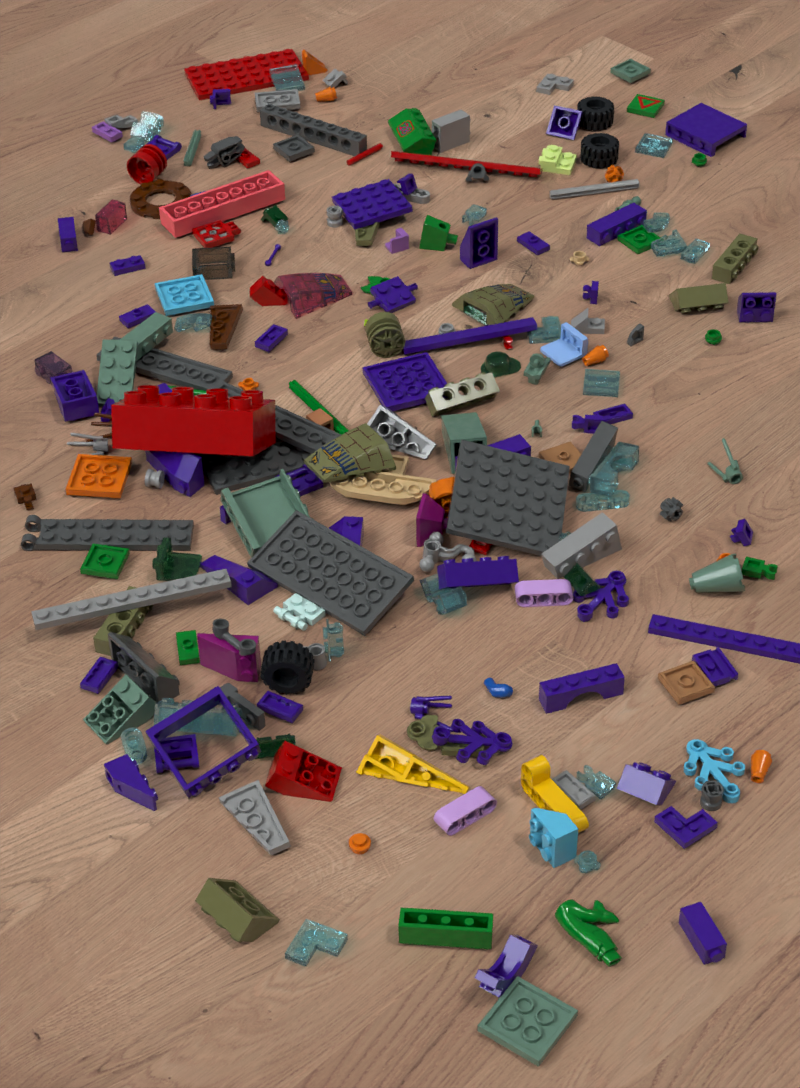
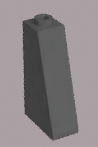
[569,421,618,492]

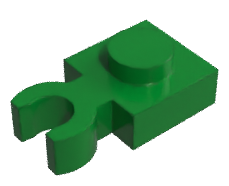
[741,557,778,580]

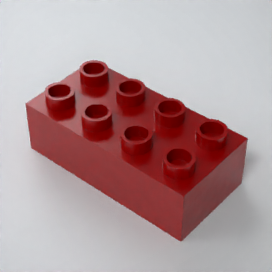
[111,385,276,456]

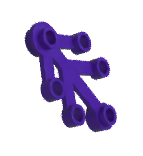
[573,571,629,622]
[432,719,512,765]

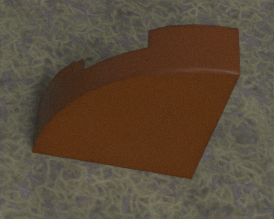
[83,219,96,235]

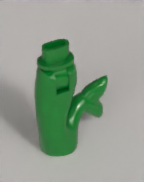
[555,899,622,967]

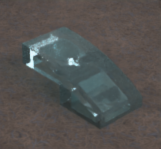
[174,313,212,332]

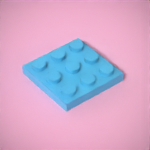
[154,274,214,316]

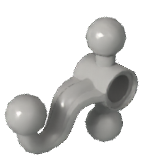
[419,532,477,572]

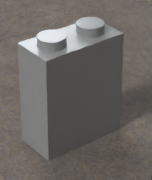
[432,110,470,153]

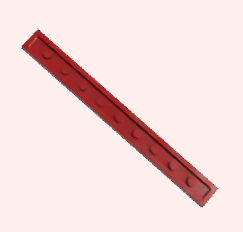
[391,151,543,177]

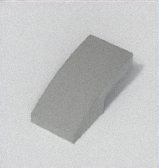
[104,115,139,128]

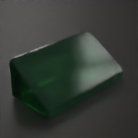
[564,563,601,596]

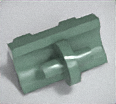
[524,353,551,385]

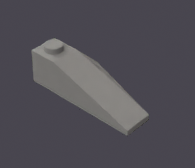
[367,405,437,459]

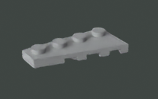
[219,780,291,856]

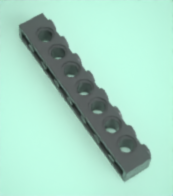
[260,104,367,156]

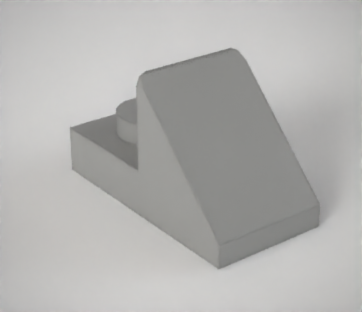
[571,308,605,334]

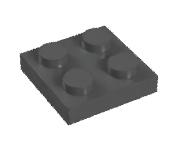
[273,135,315,162]

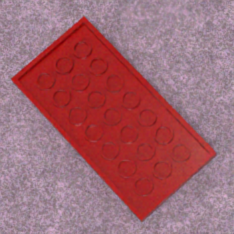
[184,49,309,100]

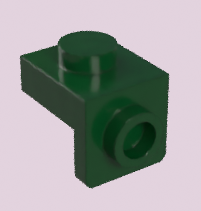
[261,205,289,229]

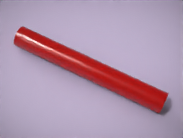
[347,143,383,166]

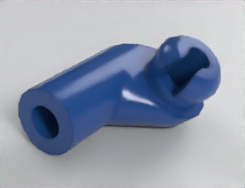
[484,677,513,698]

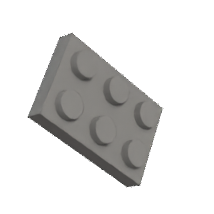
[255,89,301,112]

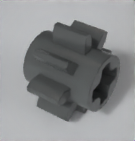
[660,497,683,521]

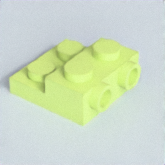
[539,145,577,175]

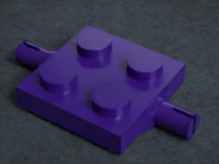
[368,276,418,313]

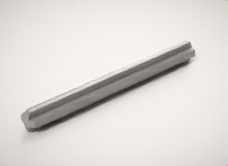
[549,179,639,199]

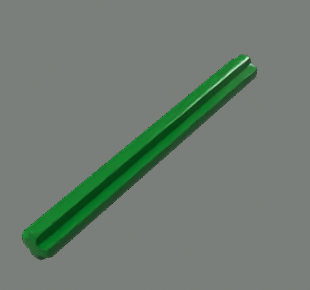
[289,380,349,435]

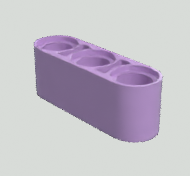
[515,579,573,607]
[434,786,497,836]

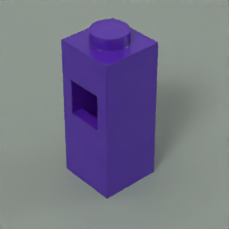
[58,217,78,252]
[679,902,727,965]

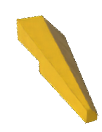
[356,734,470,794]

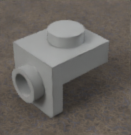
[323,69,348,88]

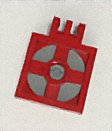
[192,220,241,249]

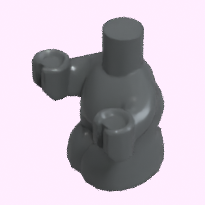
[465,163,489,183]

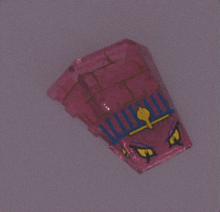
[274,273,352,319]

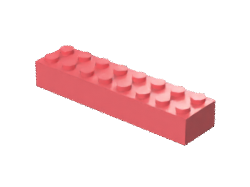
[159,170,285,238]

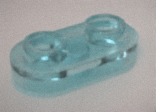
[121,728,147,764]

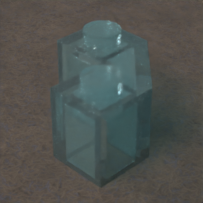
[130,111,164,142]
[419,573,468,615]

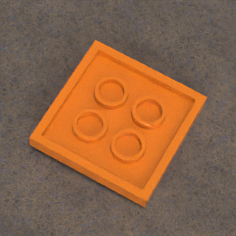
[65,454,132,498]

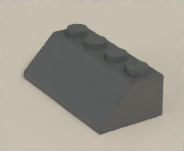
[108,632,180,706]

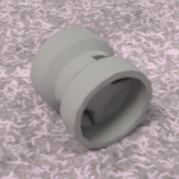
[326,206,343,228]

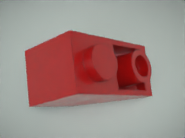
[250,276,288,306]

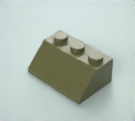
[669,283,729,313]
[195,878,280,943]

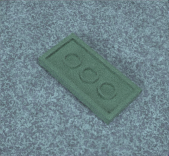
[97,339,138,406]

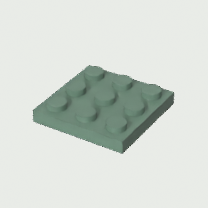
[478,976,578,1067]

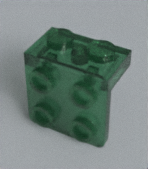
[152,537,202,581]

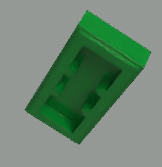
[176,630,200,665]

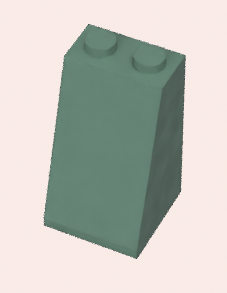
[441,412,487,474]

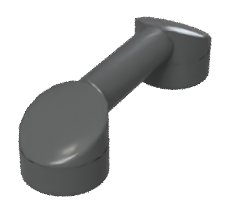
[212,618,256,656]

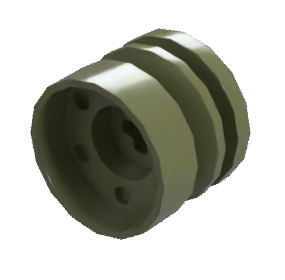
[365,312,405,358]

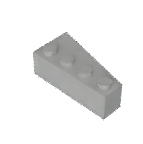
[541,512,622,579]

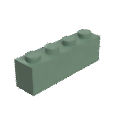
[120,312,173,361]

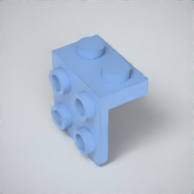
[540,322,588,367]

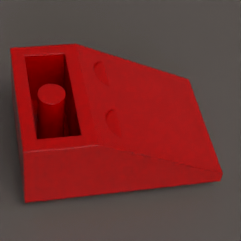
[265,741,342,802]

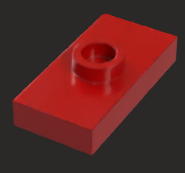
[236,148,260,169]

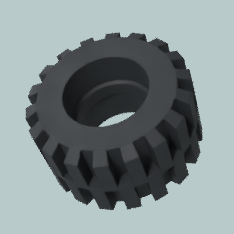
[577,96,614,131]
[580,133,619,169]
[260,640,315,695]

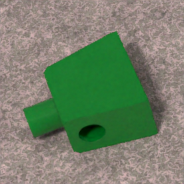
[419,215,458,251]

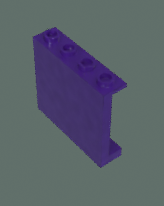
[665,103,747,157]

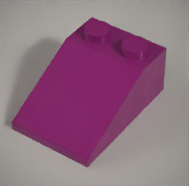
[197,633,261,682]

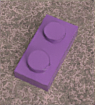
[92,121,123,142]

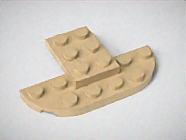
[329,454,436,505]

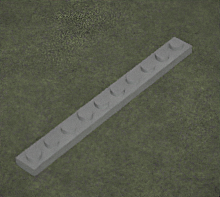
[31,569,231,630]

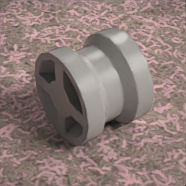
[145,469,165,489]

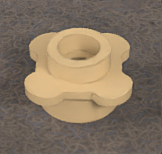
[570,251,589,265]

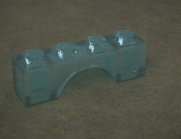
[588,442,639,497]

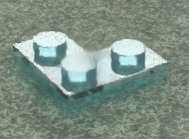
[527,316,561,344]
[285,919,348,967]

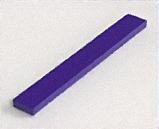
[403,317,538,354]

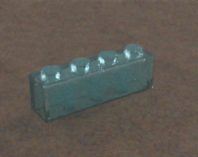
[154,698,242,736]

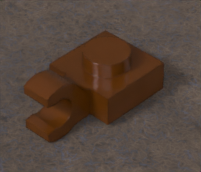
[14,483,37,510]

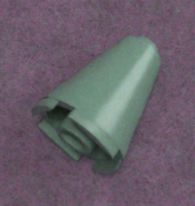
[689,553,745,593]

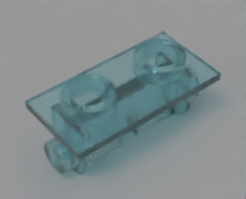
[323,619,344,662]

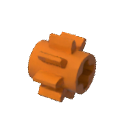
[605,165,624,183]

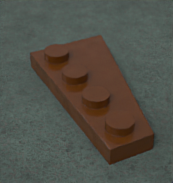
[210,304,243,350]

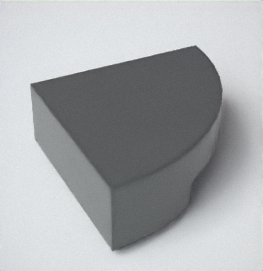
[627,324,644,346]

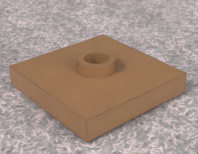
[539,441,581,474]
[658,660,715,705]

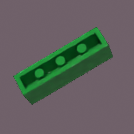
[398,907,493,950]

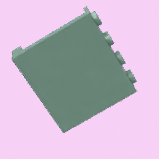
[220,469,314,558]

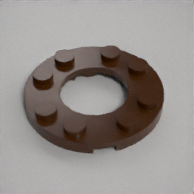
[130,179,192,219]

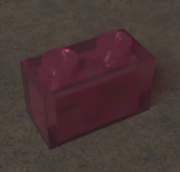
[95,200,127,235]

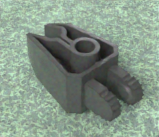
[204,136,245,169]

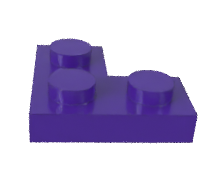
[654,806,718,849]

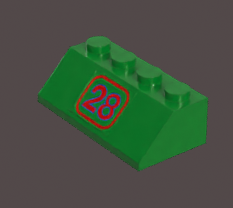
[388,108,436,155]

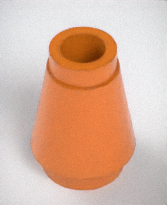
[315,87,337,102]
[582,345,609,366]
[751,750,772,783]

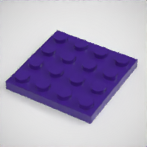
[332,179,413,230]
[362,352,448,411]

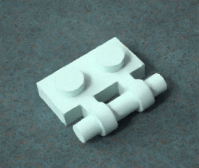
[273,593,326,631]

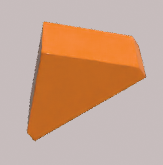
[302,49,328,75]

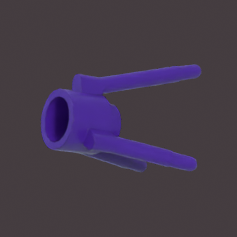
[410,696,454,732]

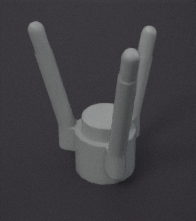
[67,433,108,455]

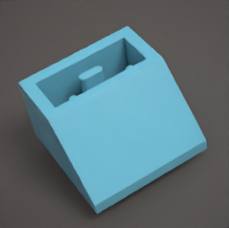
[529,808,578,868]

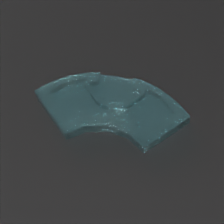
[643,213,670,233]

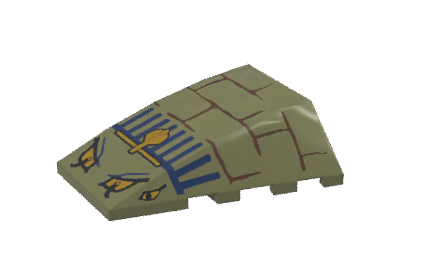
[452,284,534,325]
[304,423,396,483]

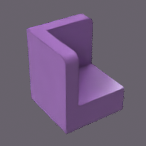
[385,228,409,254]

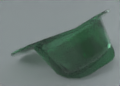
[481,351,521,377]

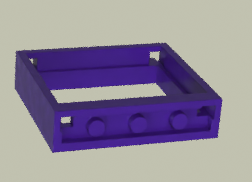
[146,686,261,798]

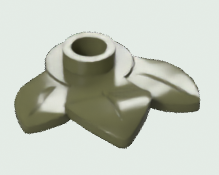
[407,715,438,751]

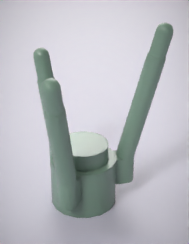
[707,438,743,484]

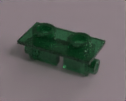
[255,733,296,759]

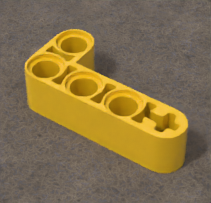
[521,755,589,833]

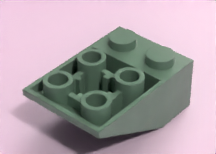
[83,674,161,744]

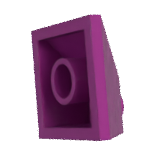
[416,493,448,547]

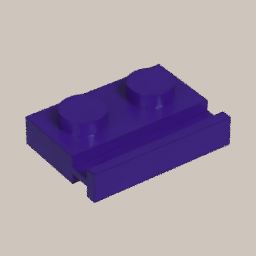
[692,647,738,687]

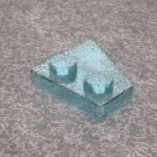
[651,230,687,256]

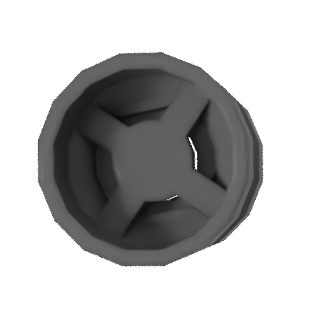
[700,780,724,811]

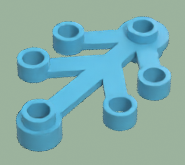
[683,739,745,803]

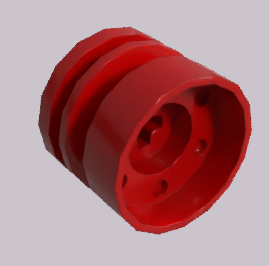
[127,144,167,184]

